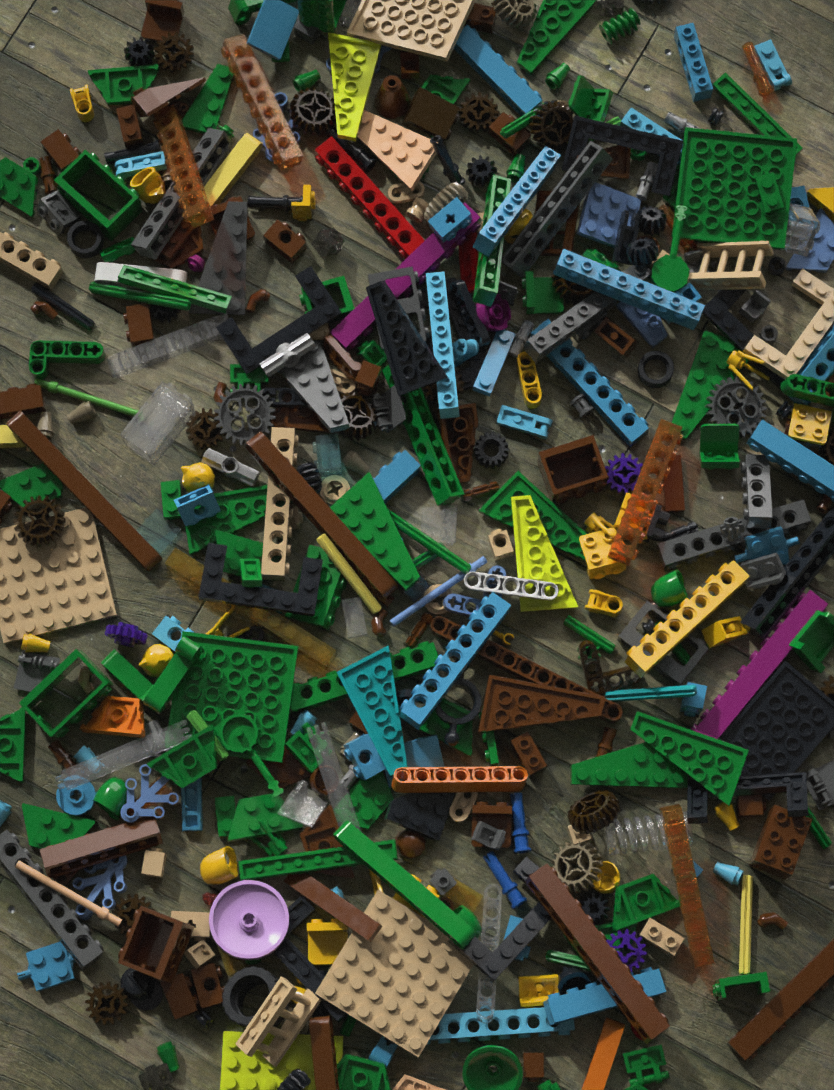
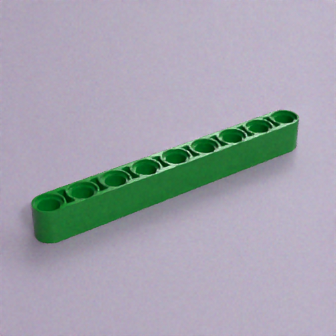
[333,820,477,949]

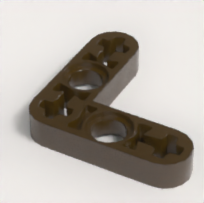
[578,640,642,695]

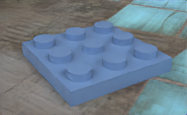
[577,182,641,248]

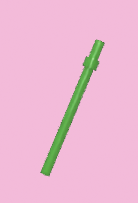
[34,378,144,419]

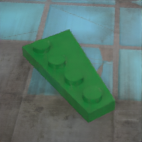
[179,64,236,134]

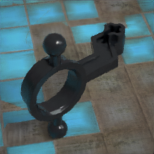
[395,658,481,747]

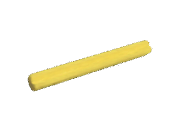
[316,534,382,614]
[739,875,753,975]

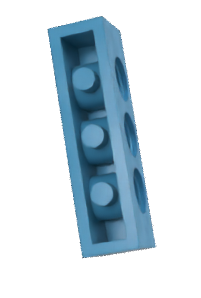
[674,23,713,102]

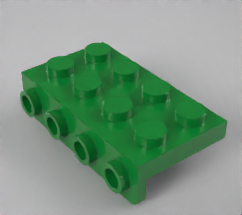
[285,545,347,630]

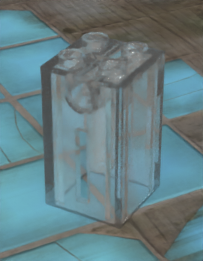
[120,381,195,466]

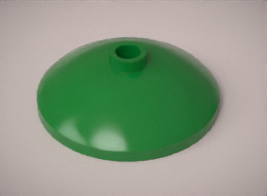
[462,1045,523,1090]

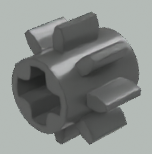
[720,517,745,541]

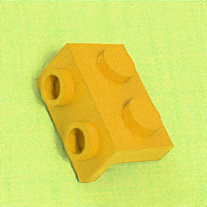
[291,185,316,221]
[518,974,559,1008]

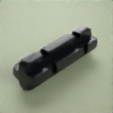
[662,522,698,542]

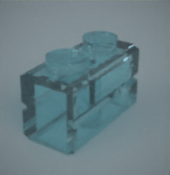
[312,434,342,477]

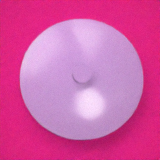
[209,880,289,960]

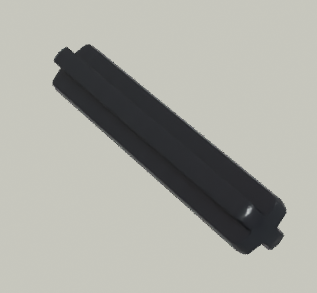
[31,282,95,330]

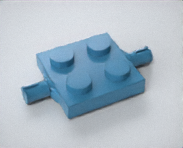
[735,526,799,565]
[17,942,76,992]

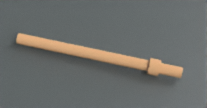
[15,861,122,927]

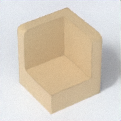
[567,825,593,845]

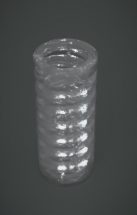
[604,811,693,855]

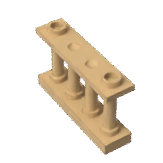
[688,241,774,290]
[236,977,321,1067]

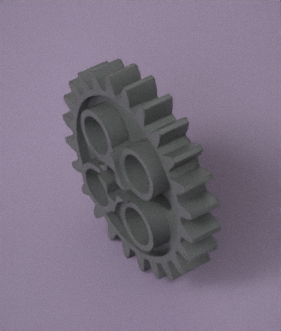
[705,376,767,438]
[214,384,276,446]

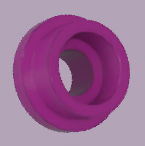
[188,255,205,272]

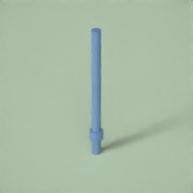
[390,556,487,627]

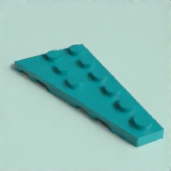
[337,645,408,777]

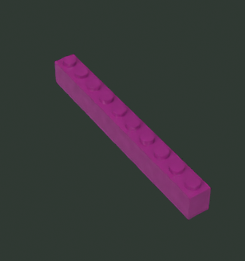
[330,202,482,352]
[690,590,828,739]

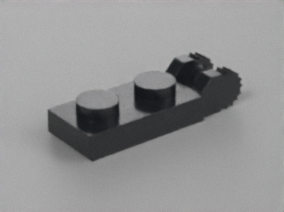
[612,210,640,265]

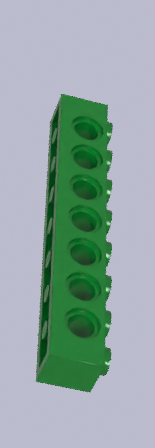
[473,174,511,307]
[382,365,464,506]
[291,641,438,714]

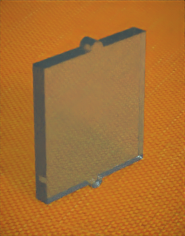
[136,509,181,553]

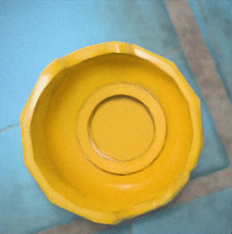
[593,861,621,894]

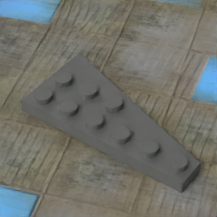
[189,201,248,315]

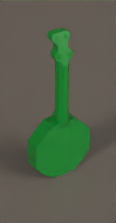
[650,205,690,293]
[219,713,284,797]

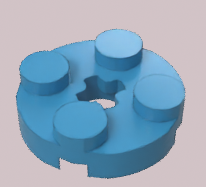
[56,776,96,816]

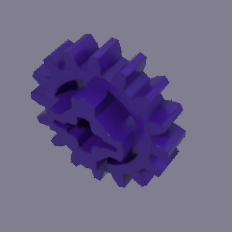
[605,453,645,495]
[105,622,148,647]
[606,929,647,972]

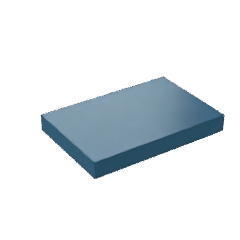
[246,0,299,60]
[384,734,444,787]

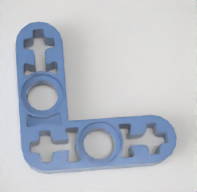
[443,565,506,618]

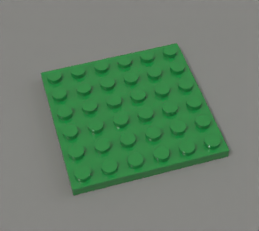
[672,127,798,250]
[165,631,299,763]

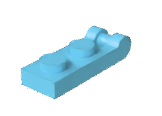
[754,40,792,91]
[115,151,167,180]
[496,405,552,439]

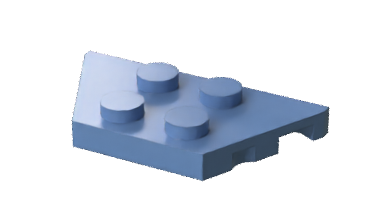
[785,208,834,273]

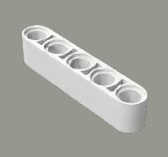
[94,262,187,289]
[464,572,558,601]

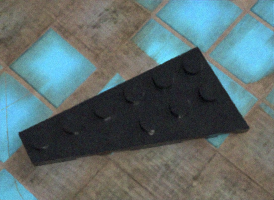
[366,281,448,396]

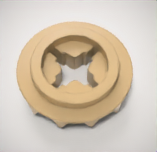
[320,475,350,505]
[424,584,454,615]

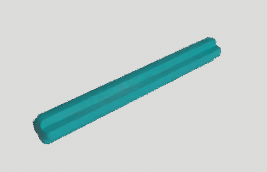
[605,685,697,702]

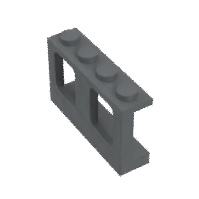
[368,267,429,351]
[617,601,709,686]

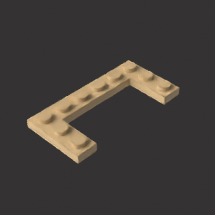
[743,268,834,379]

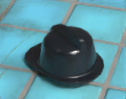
[558,966,591,995]
[120,968,163,1011]

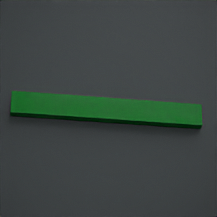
[238,839,398,881]

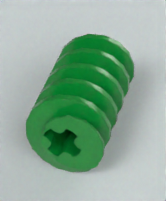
[599,8,641,45]

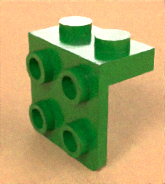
[568,75,613,122]
[522,271,564,314]
[699,424,740,470]

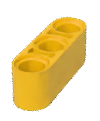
[517,352,542,409]

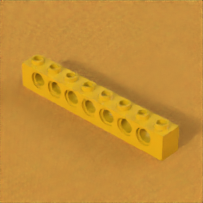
[625,560,750,678]

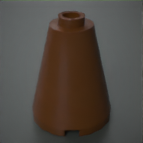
[374,75,411,119]

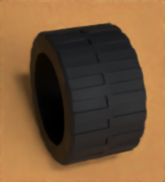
[222,966,290,1029]

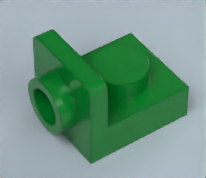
[356,340,387,366]

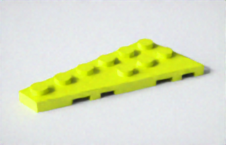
[328,33,382,141]
[511,495,578,612]

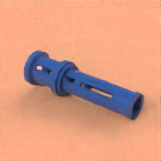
[510,793,531,854]
[483,851,527,909]

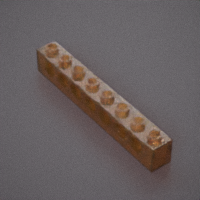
[221,34,303,171]
[153,103,214,229]
[607,419,683,566]
[659,804,714,967]

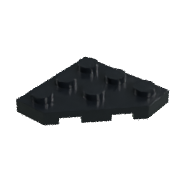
[384,779,455,841]

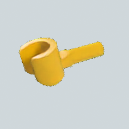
[493,630,514,646]

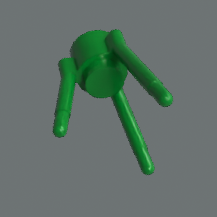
[249,820,288,856]

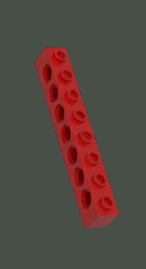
[315,136,425,260]

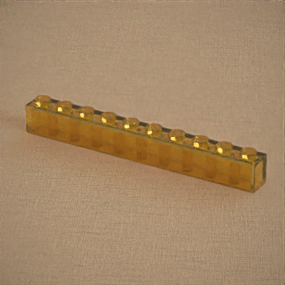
[165,547,337,671]

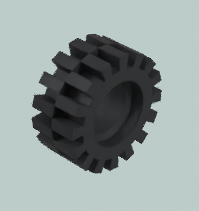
[474,432,509,469]

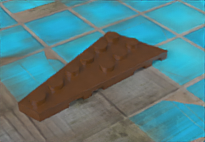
[478,675,605,733]

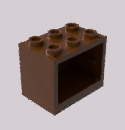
[537,435,608,505]
[749,805,812,880]
[118,906,195,983]

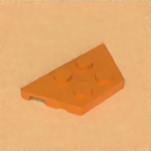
[80,696,145,738]

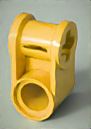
[70,84,94,122]
[584,589,623,617]

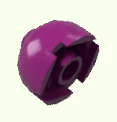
[476,294,511,332]

